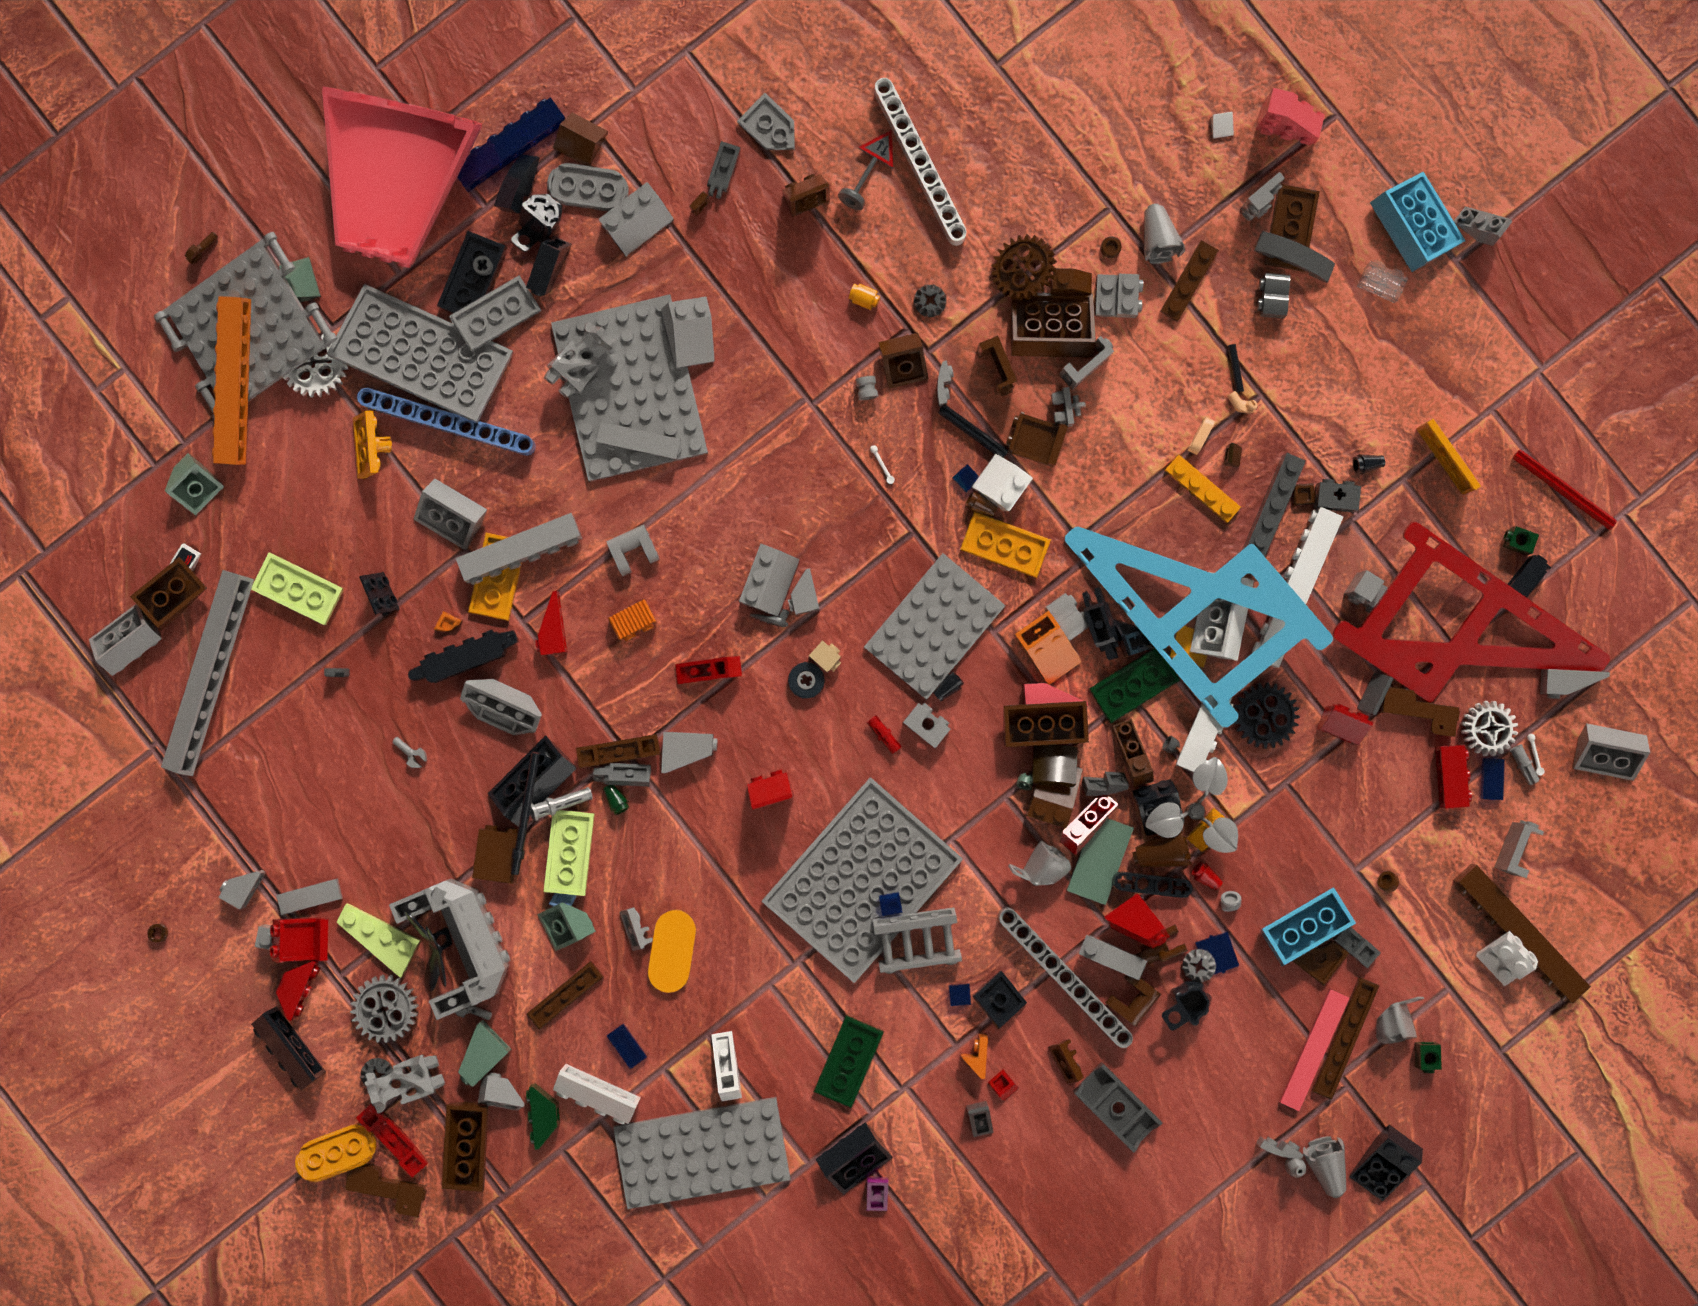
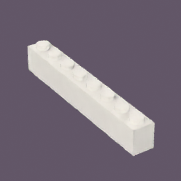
[1252,507,1343,668]

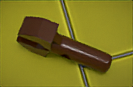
[184,232,218,264]

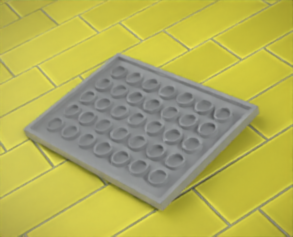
[551,294,708,482]
[762,777,963,983]

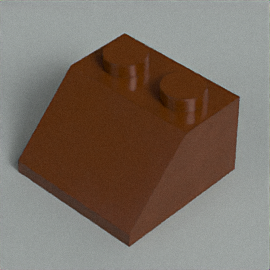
[878,333,929,389]

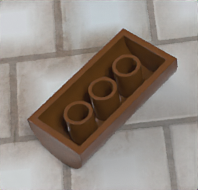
[442,1102,489,1192]

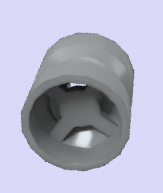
[855,376,878,400]

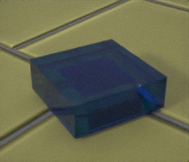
[952,464,979,493]
[879,892,903,916]
[949,983,971,1006]

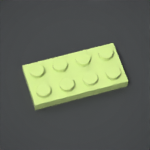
[251,553,344,625]
[544,810,595,896]

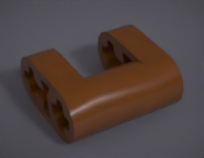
[1105,975,1161,1027]

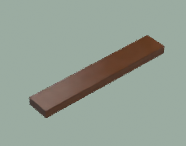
[1311,977,1380,1100]

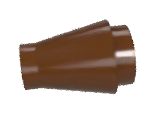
[965,492,997,517]

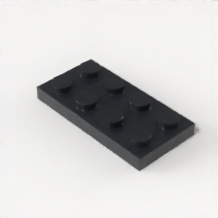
[437,231,507,314]

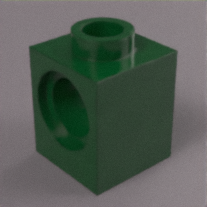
[1503,526,1539,555]
[1415,1042,1442,1073]

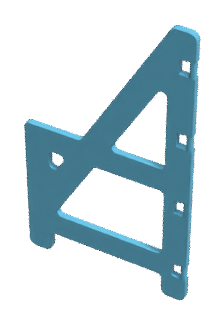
[1065,527,1333,727]

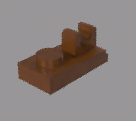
[1048,1039,1084,1084]

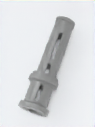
[530,787,593,822]

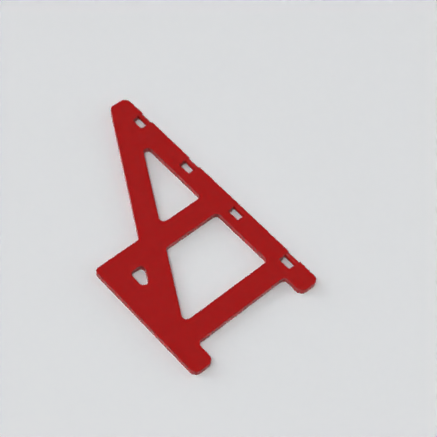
[1332,522,1610,702]

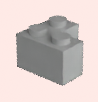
[1344,570,1388,613]

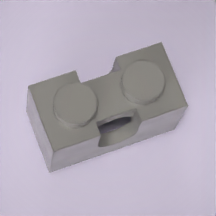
[903,703,951,748]

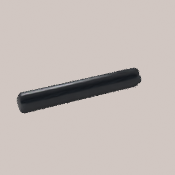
[938,404,1008,458]

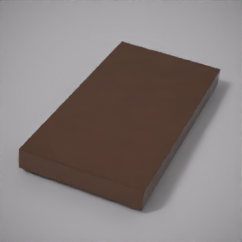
[1264,184,1320,272]

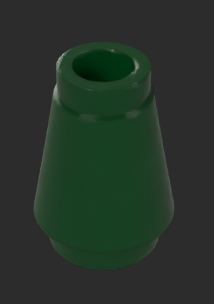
[603,785,629,815]

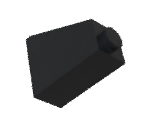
[526,236,572,296]

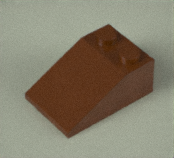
[782,174,830,217]
[130,557,207,630]
[1025,767,1083,828]

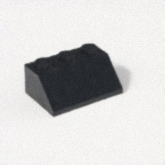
[816,1122,893,1195]

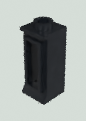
[1508,555,1551,598]

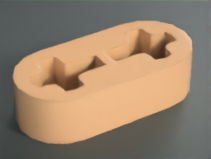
[1188,417,1215,455]

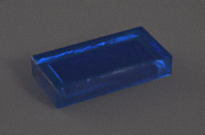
[1481,758,1505,800]
[607,1023,648,1069]

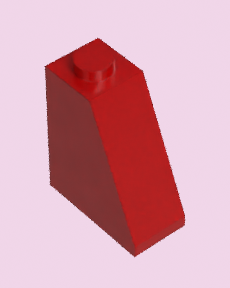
[1104,893,1170,949]

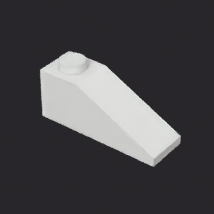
[711,1031,742,1101]

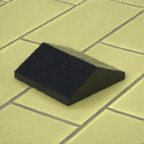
[972,970,1027,1029]

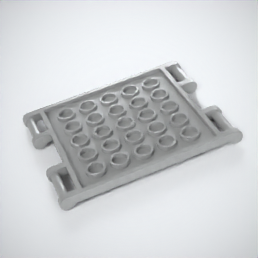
[153,232,337,420]

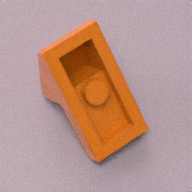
[961,1034,988,1079]

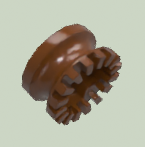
[147,924,168,943]

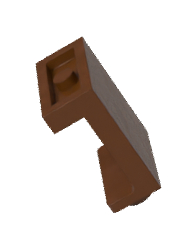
[976,336,1017,396]
[1005,411,1068,468]
[472,825,518,884]

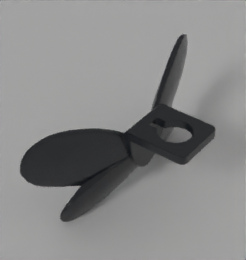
[404,912,453,991]

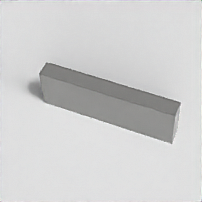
[276,878,343,915]

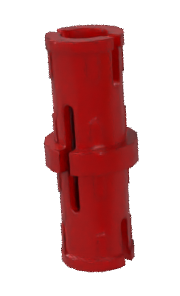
[866,715,902,754]

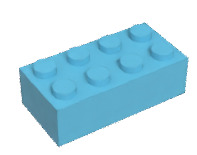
[1260,887,1356,966]

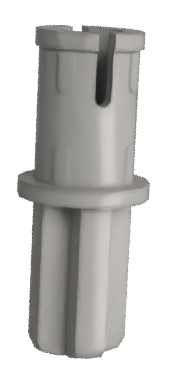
[1510,744,1539,785]

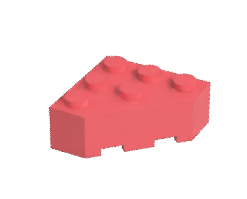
[1256,88,1325,145]

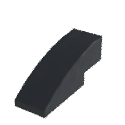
[494,154,540,214]

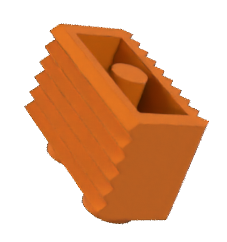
[608,599,657,642]

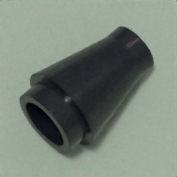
[1352,454,1385,474]
[934,672,964,701]

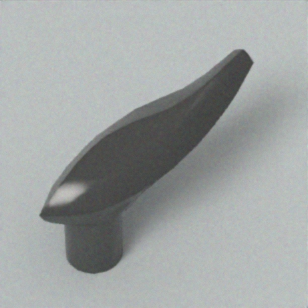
[750,609,790,627]

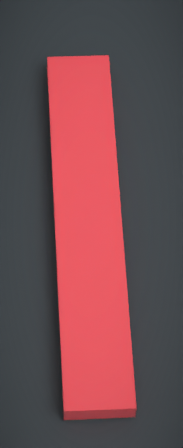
[1279,989,1349,1111]

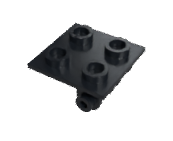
[359,572,400,616]

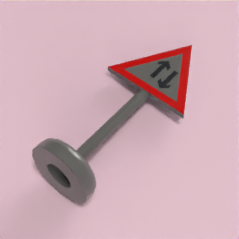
[838,130,893,210]

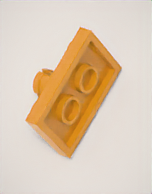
[353,411,392,479]

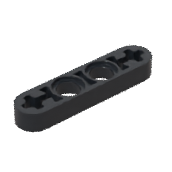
[1112,871,1193,898]

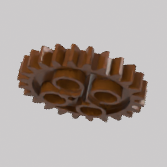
[991,234,1057,301]

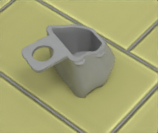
[1008,841,1071,886]
[1376,997,1424,1044]

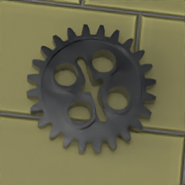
[1233,682,1300,749]

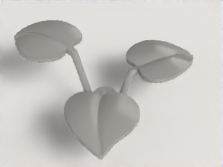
[1145,757,1238,853]

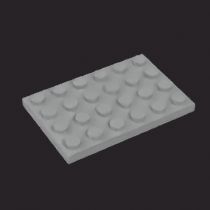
[864,553,1006,700]

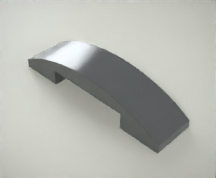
[1254,231,1335,283]

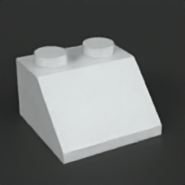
[972,454,1033,511]

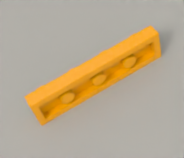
[1164,454,1241,523]

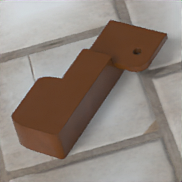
[1379,687,1460,737]
[345,1163,427,1217]

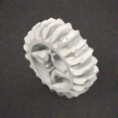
[1461,701,1518,756]

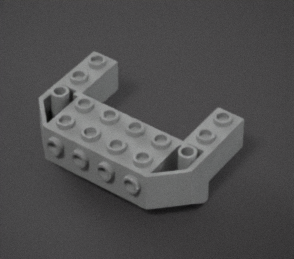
[389,879,510,1020]

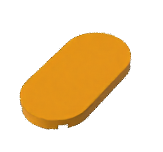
[648,910,696,993]
[295,1124,376,1182]

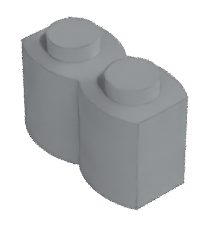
[1044,593,1089,641]

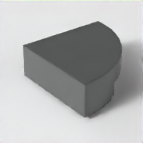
[324,668,350,677]

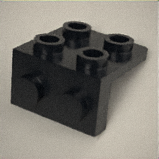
[1132,779,1184,836]

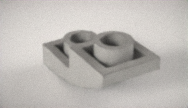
[937,360,954,407]
[1256,1136,1304,1159]

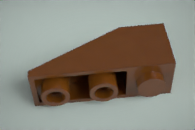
[1112,719,1154,788]

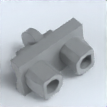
[1051,387,1086,427]

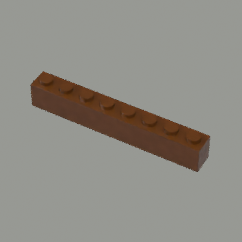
[1453,864,1591,1004]

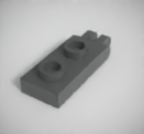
[707,141,741,199]

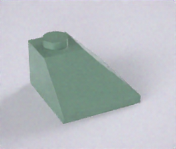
[279,257,321,303]
[165,453,224,516]
[537,902,596,951]

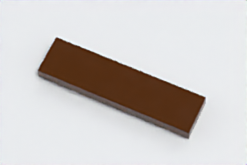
[527,961,604,1030]

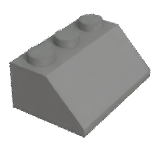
[599,182,674,257]
[413,479,487,550]
[739,543,800,617]
[89,604,162,676]
[1573,723,1650,781]

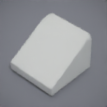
[1210,112,1234,139]

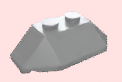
[460,679,542,735]

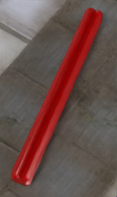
[1513,450,1617,530]

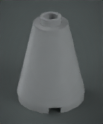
[1144,204,1185,264]
[1303,1136,1347,1198]

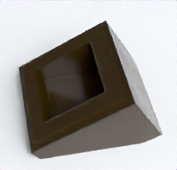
[1224,443,1242,467]

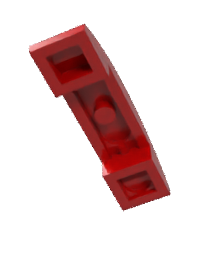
[356,1103,428,1178]

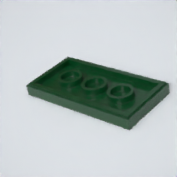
[1089,648,1180,724]
[813,1015,884,1108]

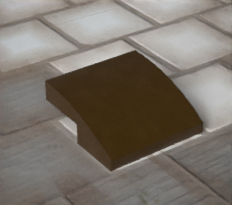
[1031,744,1078,787]

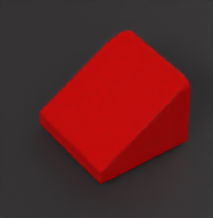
[988,1069,1019,1101]

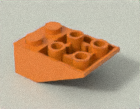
[1013,610,1082,685]

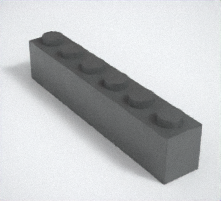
[1242,453,1306,576]

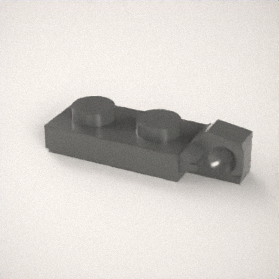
[593,763,651,787]

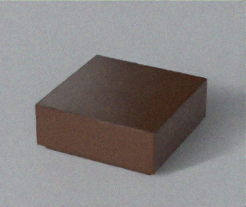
[689,191,710,215]
[1292,483,1315,506]

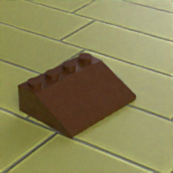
[1011,293,1096,358]

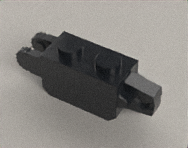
[1082,587,1120,661]

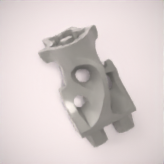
[544,322,619,398]
[365,1055,445,1113]

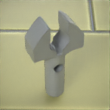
[392,737,427,768]
[455,1005,492,1020]

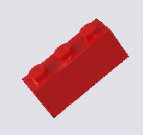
[1435,745,1472,809]

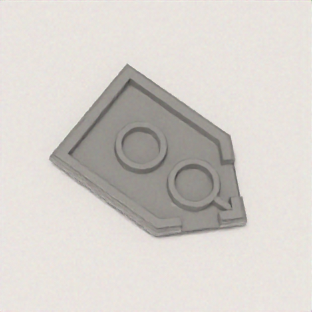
[737,93,795,150]

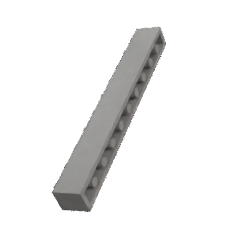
[161,570,254,776]

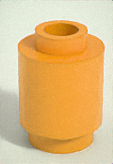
[848,284,880,310]

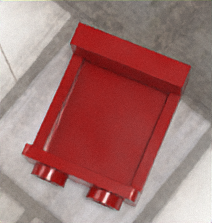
[269,917,328,963]

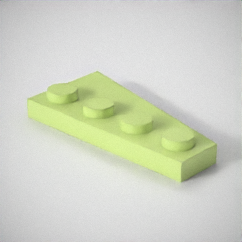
[337,903,421,978]

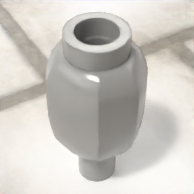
[1285,1158,1306,1178]

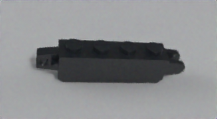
[407,630,519,683]

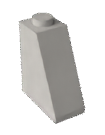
[661,732,718,773]

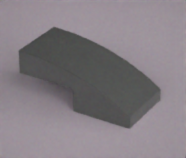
[1082,772,1129,796]
[1333,927,1381,968]

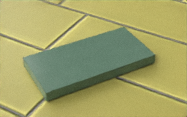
[1066,818,1134,905]

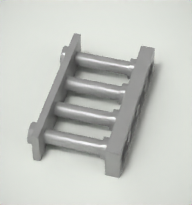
[873,908,962,974]

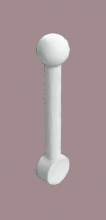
[870,445,895,484]
[1527,734,1545,776]

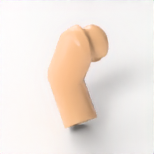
[1227,391,1257,414]

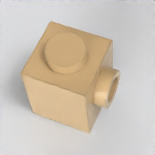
[809,640,841,673]

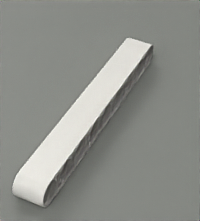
[875,78,967,246]

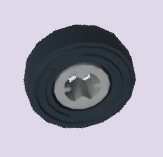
[788,662,825,699]

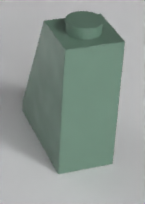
[458,1020,511,1087]

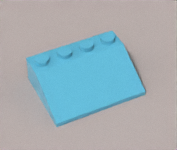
[1370,172,1465,272]

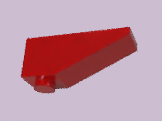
[535,591,568,656]
[675,656,742,684]

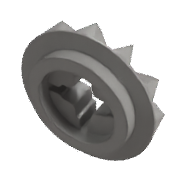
[1182,949,1216,983]

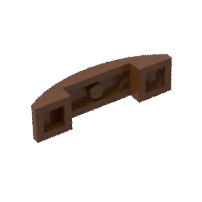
[576,734,661,768]

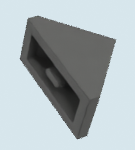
[966,1101,994,1137]

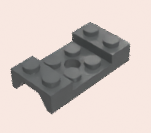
[1073,1062,1163,1153]

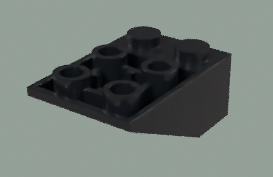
[1349,1124,1423,1201]

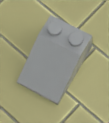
[661,297,715,368]

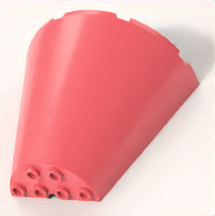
[322,86,482,268]

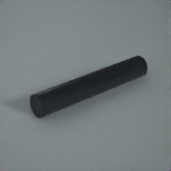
[1228,344,1244,393]

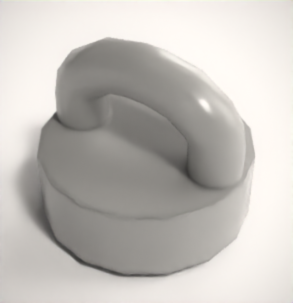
[1220,891,1241,912]

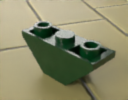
[526,1083,560,1150]

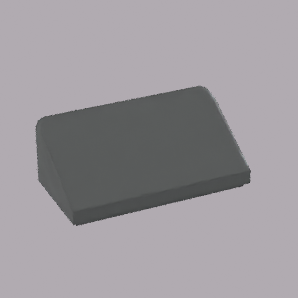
[1357,673,1393,715]

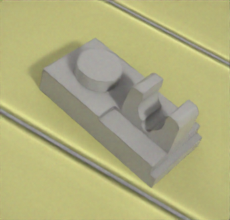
[619,907,653,951]

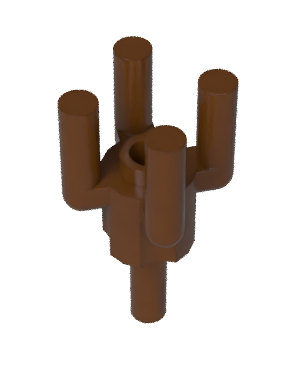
[1135,924,1188,965]

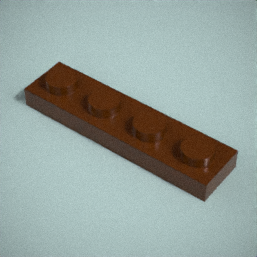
[1160,240,1219,322]

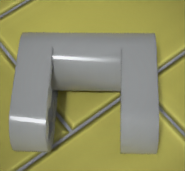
[606,524,660,576]

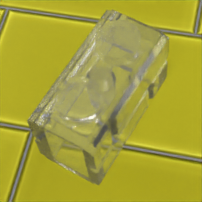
[1357,260,1408,303]

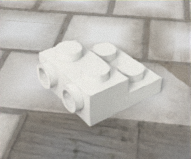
[1476,931,1538,986]

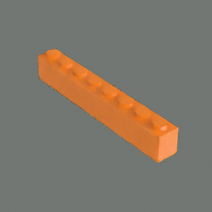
[212,296,251,465]

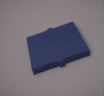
[1195,931,1239,975]

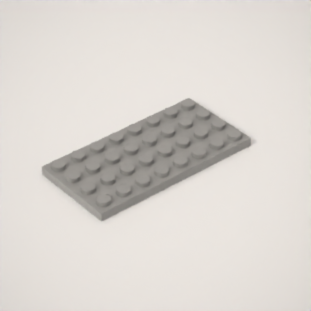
[327,284,514,424]
[613,1097,791,1209]

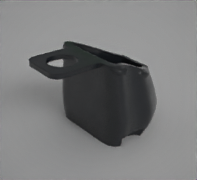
[511,194,562,252]
[1162,981,1212,1031]

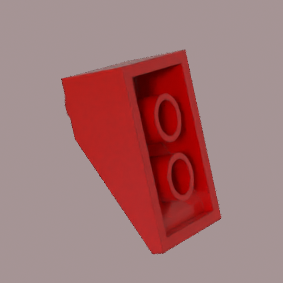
[747,769,794,810]

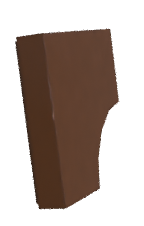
[1292,940,1349,986]

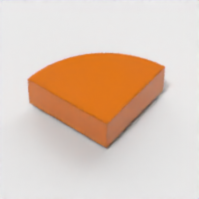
[434,611,462,632]

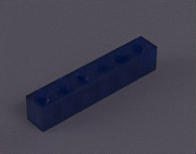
[457,97,566,193]

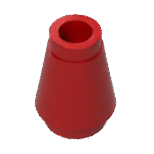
[1191,862,1223,891]

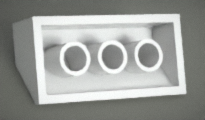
[1190,572,1254,661]
[553,1064,641,1124]

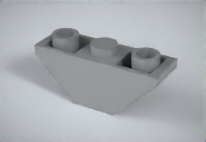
[1454,206,1512,246]

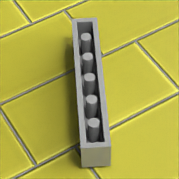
[456,513,583,585]

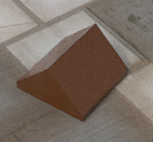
[553,112,608,166]

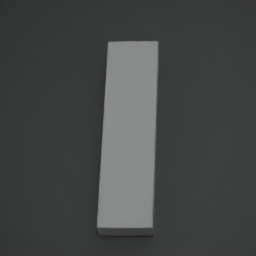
[596,422,681,460]

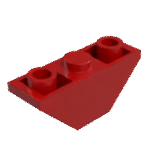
[276,960,320,1021]

